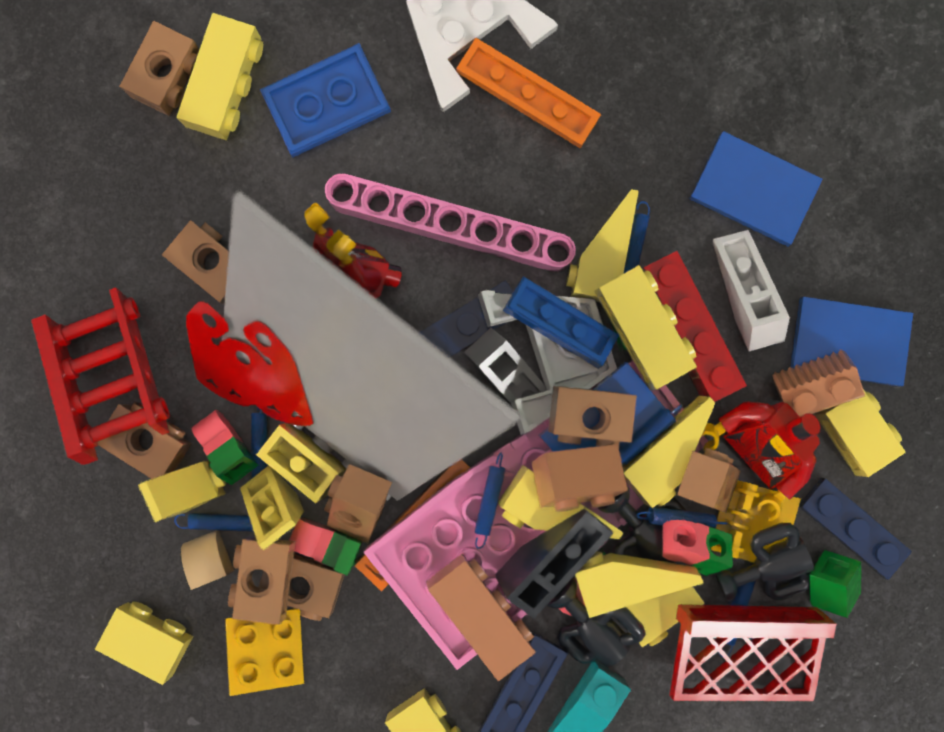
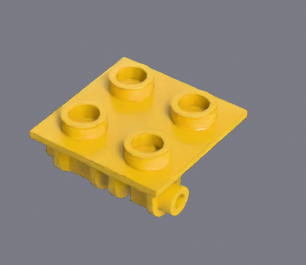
[711,480,801,563]
[225,609,304,696]

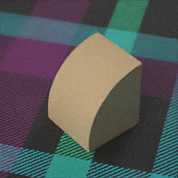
[181,530,234,590]

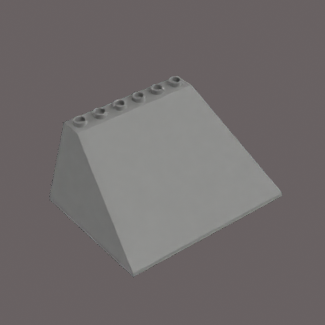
[222,191,521,501]

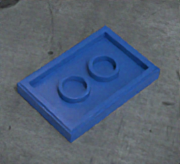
[260,43,391,158]
[689,131,823,247]
[790,297,913,387]
[539,362,666,466]

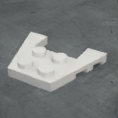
[406,0,558,112]
[478,290,617,435]

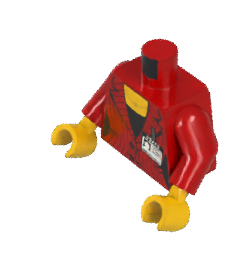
[304,203,402,299]
[701,401,820,521]

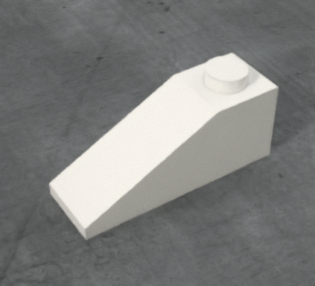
[713,230,790,351]

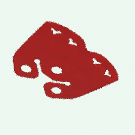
[186,301,314,426]

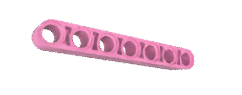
[325,174,576,272]

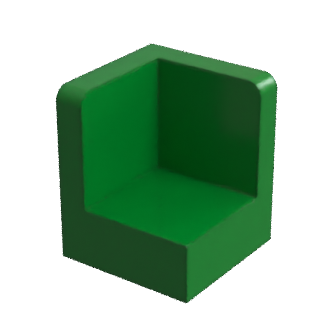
[810,550,861,618]

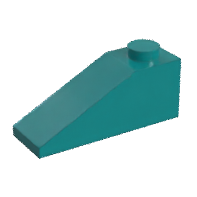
[547,660,631,732]

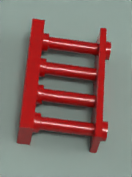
[31,287,170,465]

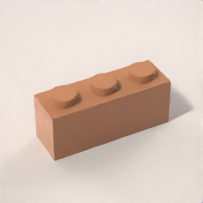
[426,554,535,682]

